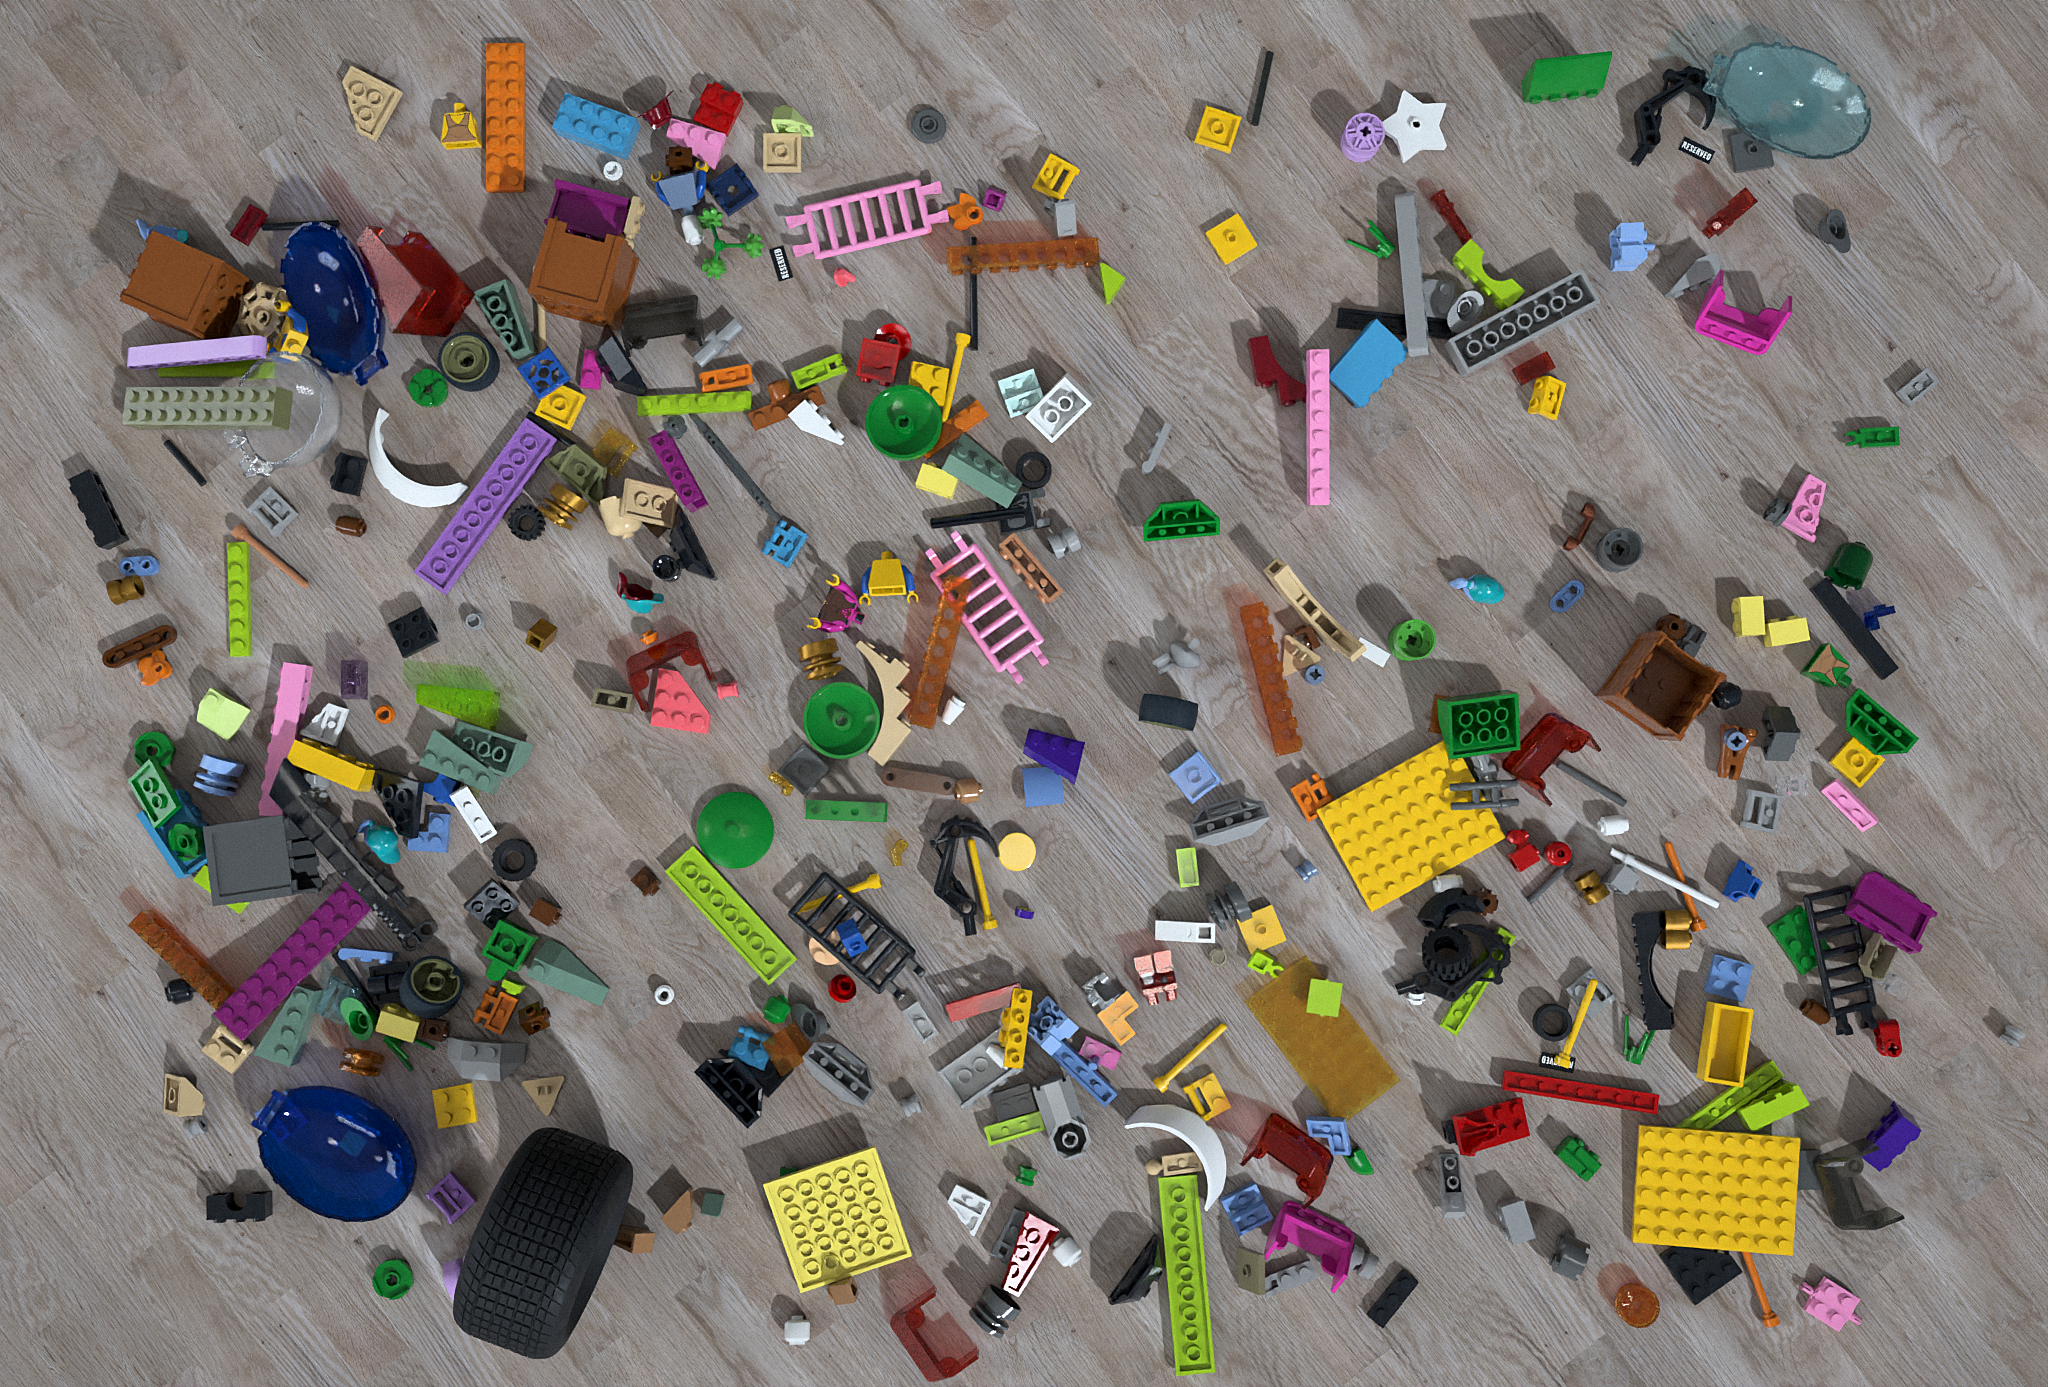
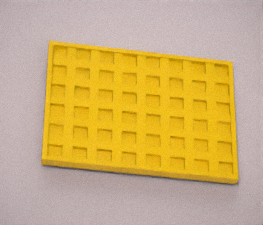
[1315,740,1506,912]
[1631,1124,1800,1256]

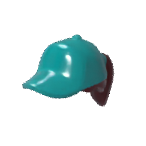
[617,572,664,614]

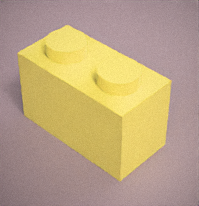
[915,462,959,500]
[1731,596,1765,637]
[1763,615,1810,648]
[375,1003,423,1043]

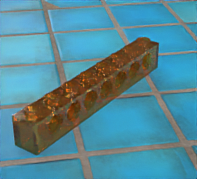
[946,237,1100,276]
[908,574,972,729]
[1239,602,1303,757]
[128,910,236,1010]

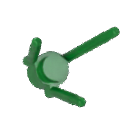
[1346,219,1396,259]
[1622,1015,1656,1065]
[383,1035,435,1072]

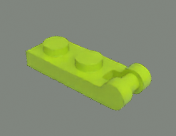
[791,353,848,391]

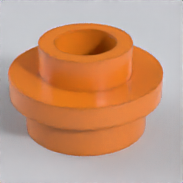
[640,629,659,645]
[375,705,395,724]

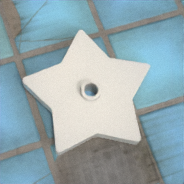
[1382,90,1447,163]

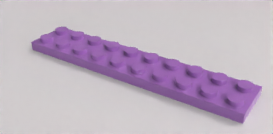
[414,418,558,595]

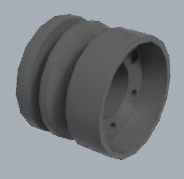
[1595,527,1643,573]
[1205,881,1253,932]
[969,1284,1021,1338]

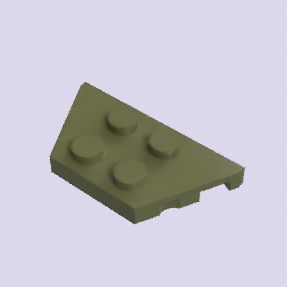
[543,443,607,508]

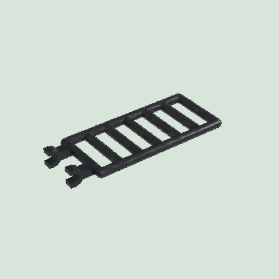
[788,872,926,1002]
[1803,885,1879,1036]

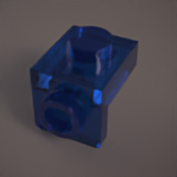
[1864,604,1896,631]

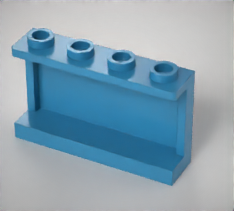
[1329,319,1408,408]
[136,789,210,879]

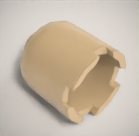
[597,496,642,539]

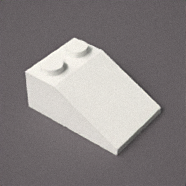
[1025,372,1094,443]

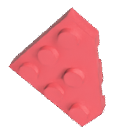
[650,669,711,734]

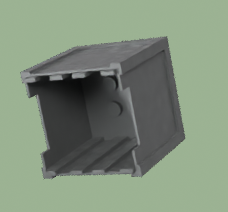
[203,815,322,906]

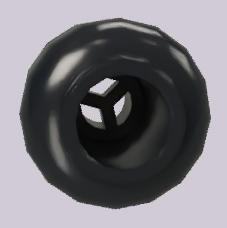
[1711,682,1742,710]
[164,977,197,1005]

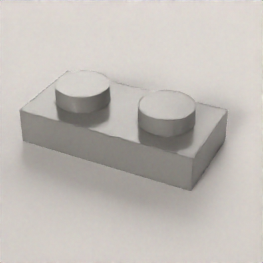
[1895,368,1939,407]
[902,1001,940,1044]

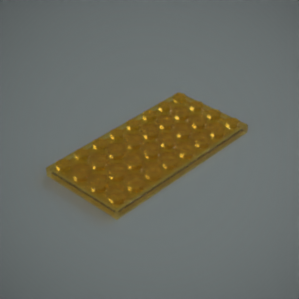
[1244,955,1401,1122]

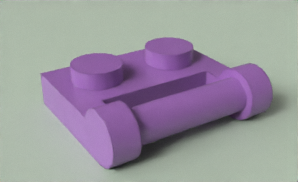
[425,1172,478,1225]

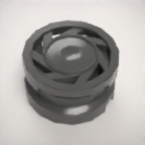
[1763,496,1793,527]

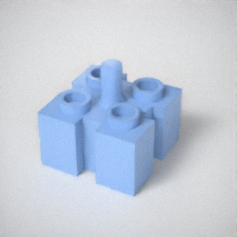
[1609,222,1655,271]
[1027,995,1079,1056]

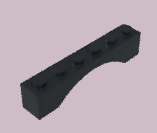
[1631,910,1675,1030]

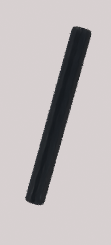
[930,507,1024,529]

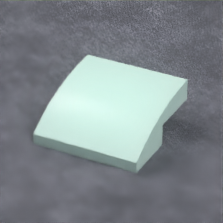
[997,368,1044,418]

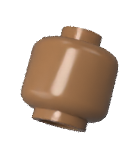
[953,777,983,804]

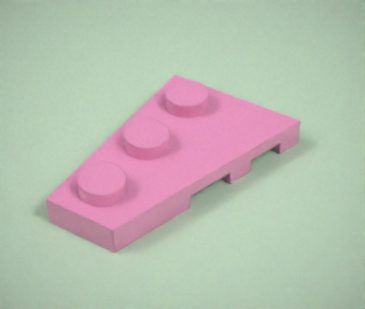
[666,118,727,172]
[1781,474,1826,543]

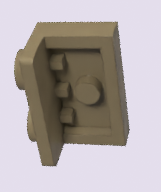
[1858,932,1899,981]

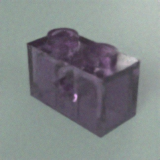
[341,660,368,700]

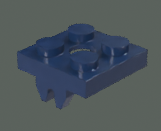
[706,163,759,217]

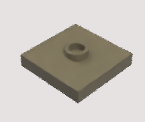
[1237,1247,1265,1295]

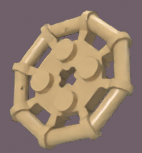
[236,282,293,347]

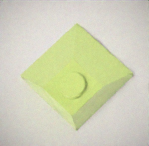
[197,688,251,742]

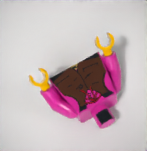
[807,573,866,633]

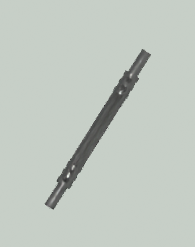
[693,416,781,524]

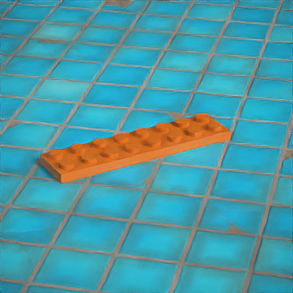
[486,43,526,193]

